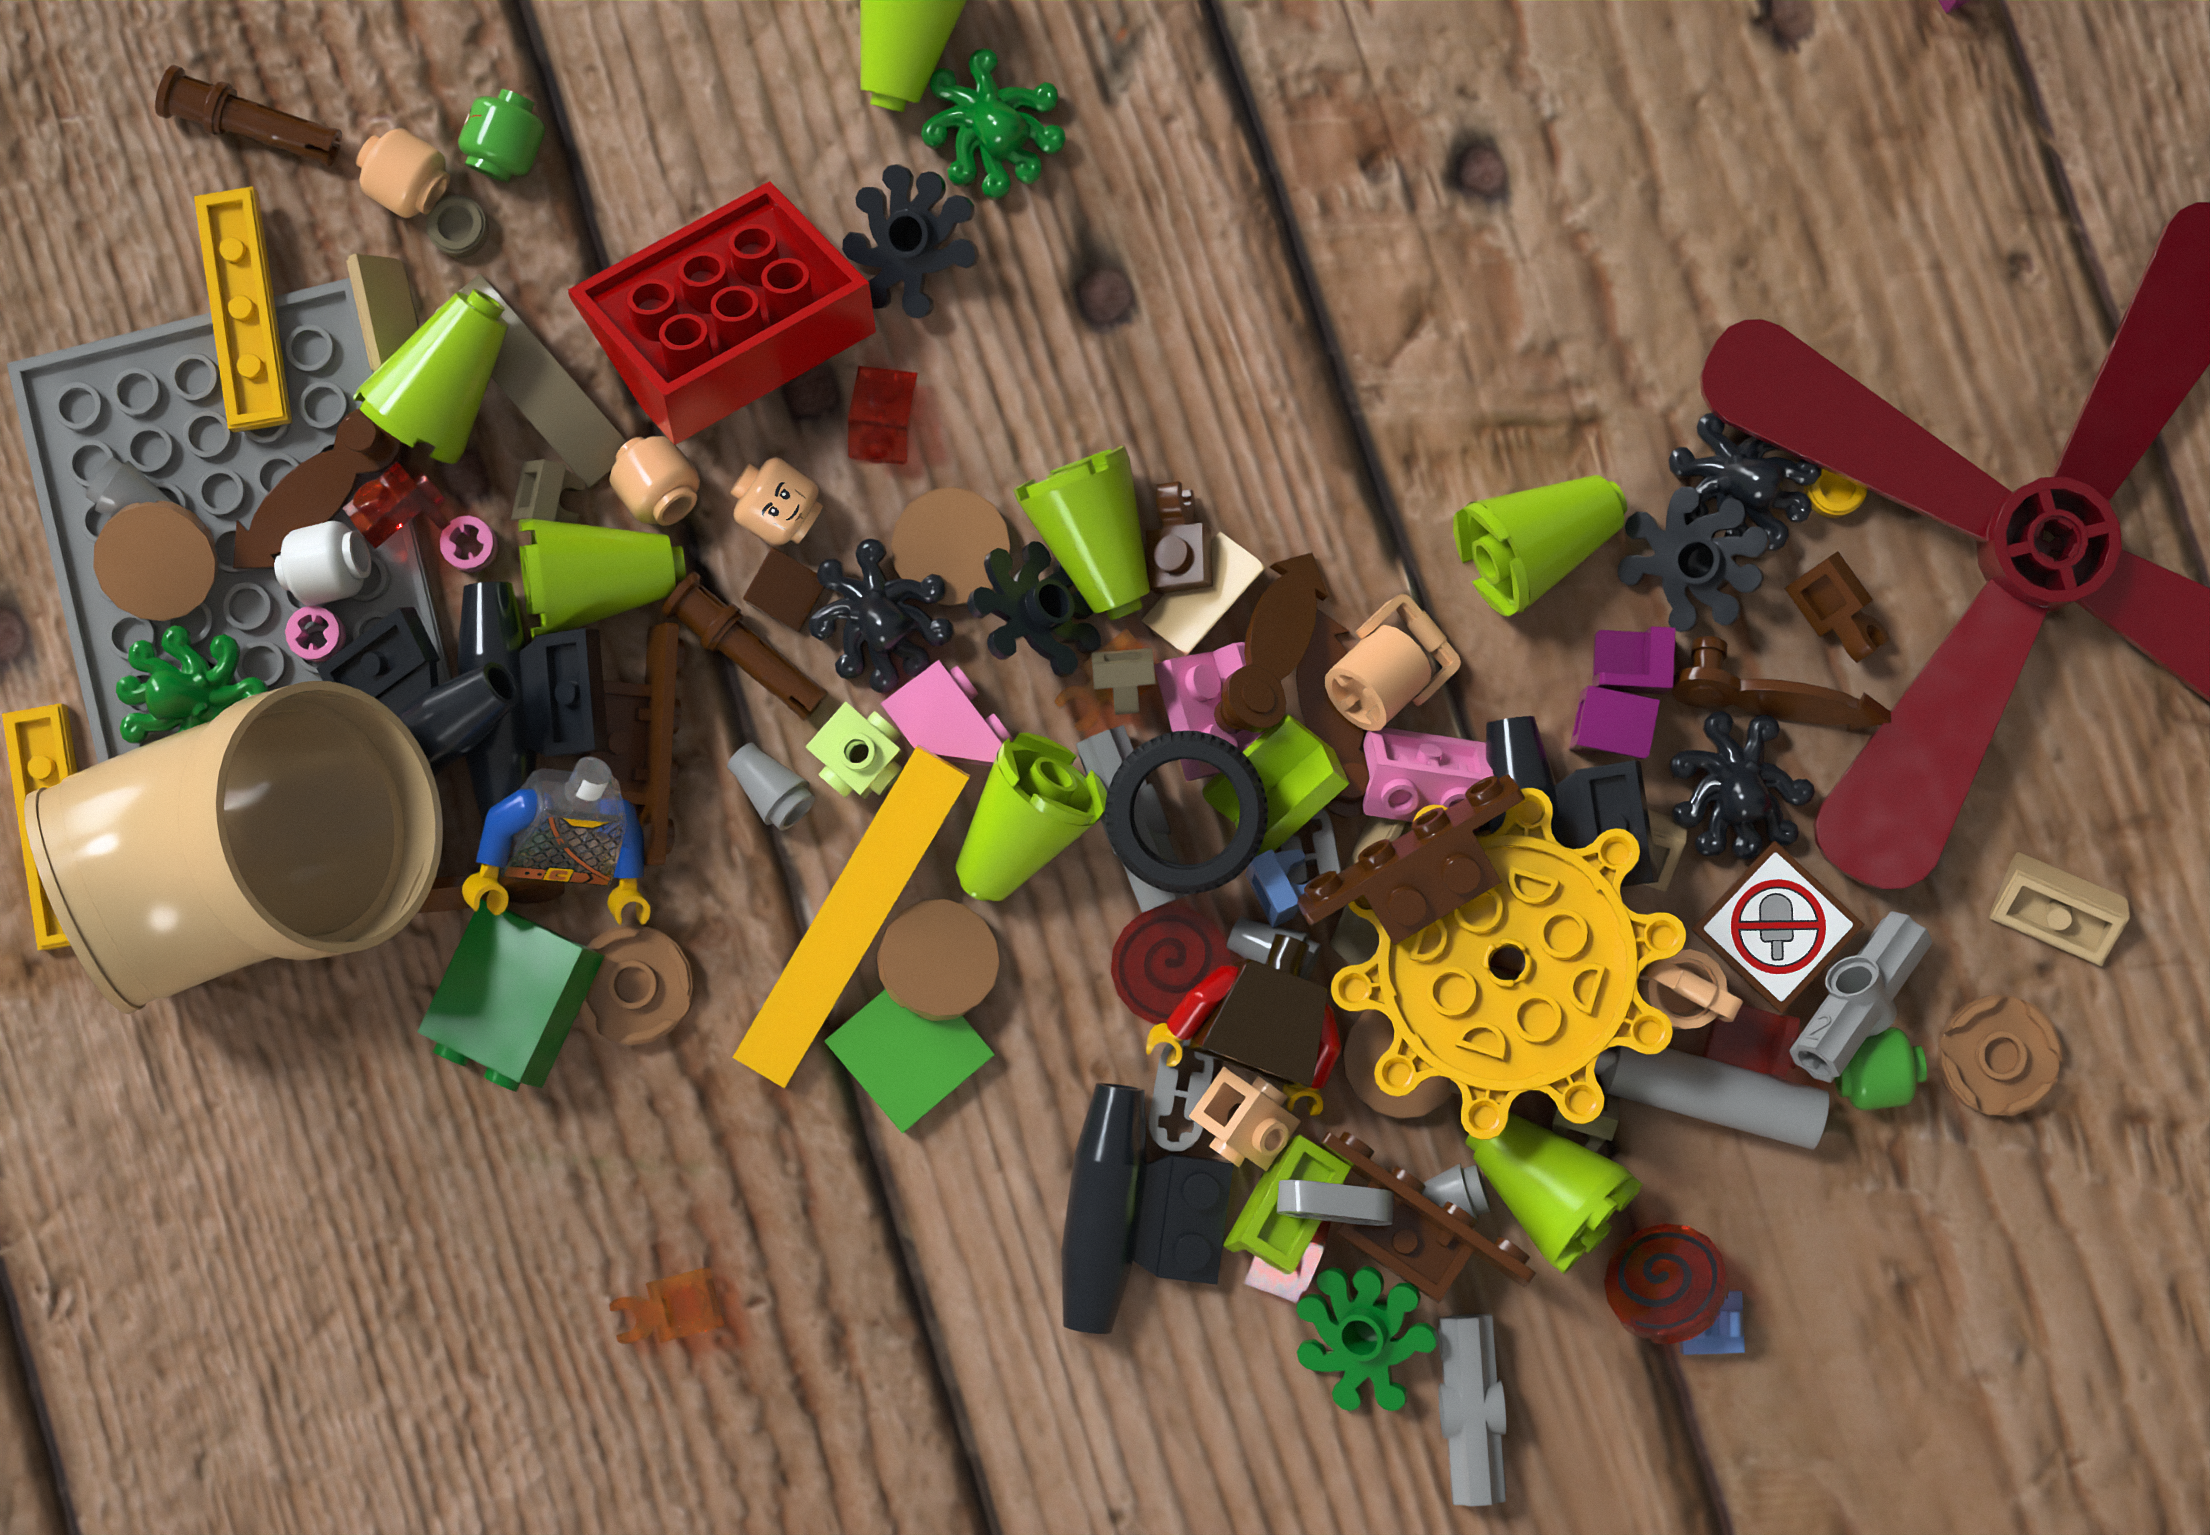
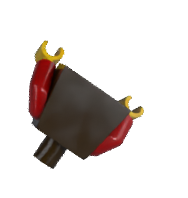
[1146,934,1342,1116]

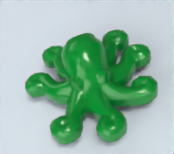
[921,48,1066,200]
[116,626,270,744]
[1296,1266,1439,1411]

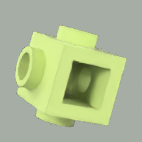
[806,701,904,799]

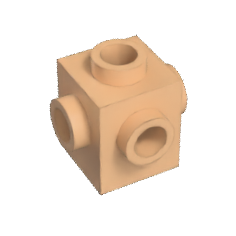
[1189,1066,1301,1172]

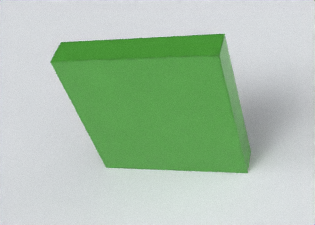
[824,989,996,1134]

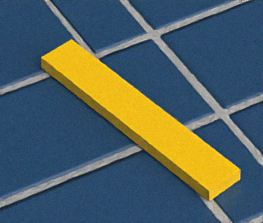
[732,745,971,1088]

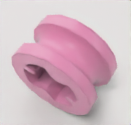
[440,516,499,573]
[285,605,346,663]

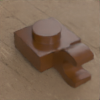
[1146,481,1213,594]
[1784,551,1890,663]

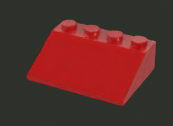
[568,181,876,445]

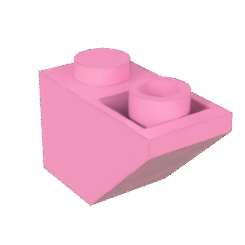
[880,660,1014,767]

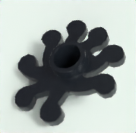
[842,164,979,318]
[1668,413,1822,552]
[1618,487,1770,633]
[808,539,955,693]
[967,541,1101,678]
[1669,711,1815,861]

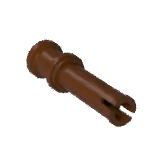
[155,65,342,167]
[660,571,829,721]

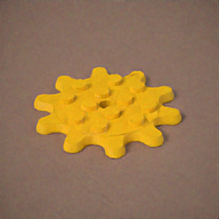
[1331,788,1686,1140]

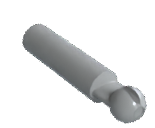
[1594,1046,1829,1150]

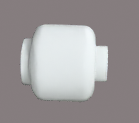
[274,521,371,606]

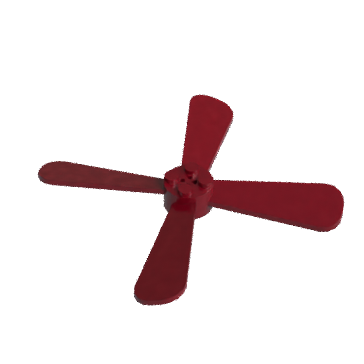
[1699,202,2210,890]

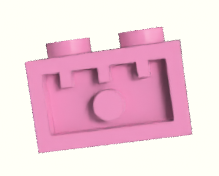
[1154,642,1264,782]
[1362,727,1494,831]

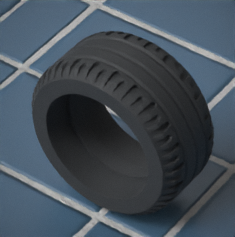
[1105,731,1268,894]

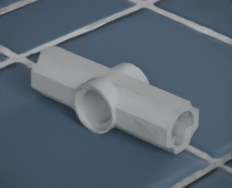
[1076,725,1190,913]
[1789,911,1932,1083]
[1438,1314,1506,1506]

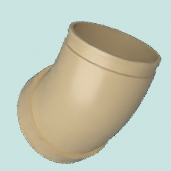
[24,681,443,1014]

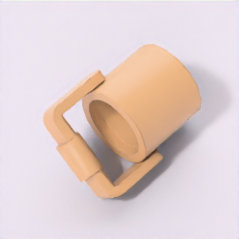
[1325,594,1461,731]
[1637,949,1743,1030]

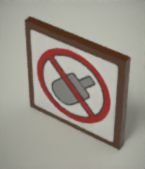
[1691,841,1865,1014]

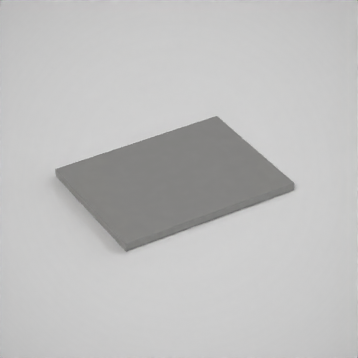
[7,278,453,764]

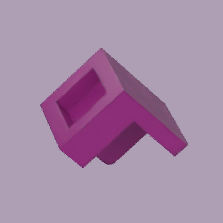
[1592,626,1676,694]
[1569,685,1660,759]

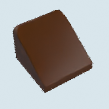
[743,547,825,632]

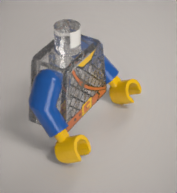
[462,757,651,925]

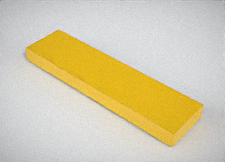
[194,186,293,433]
[2,703,78,951]

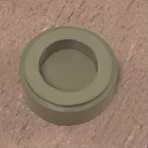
[426,195,489,258]

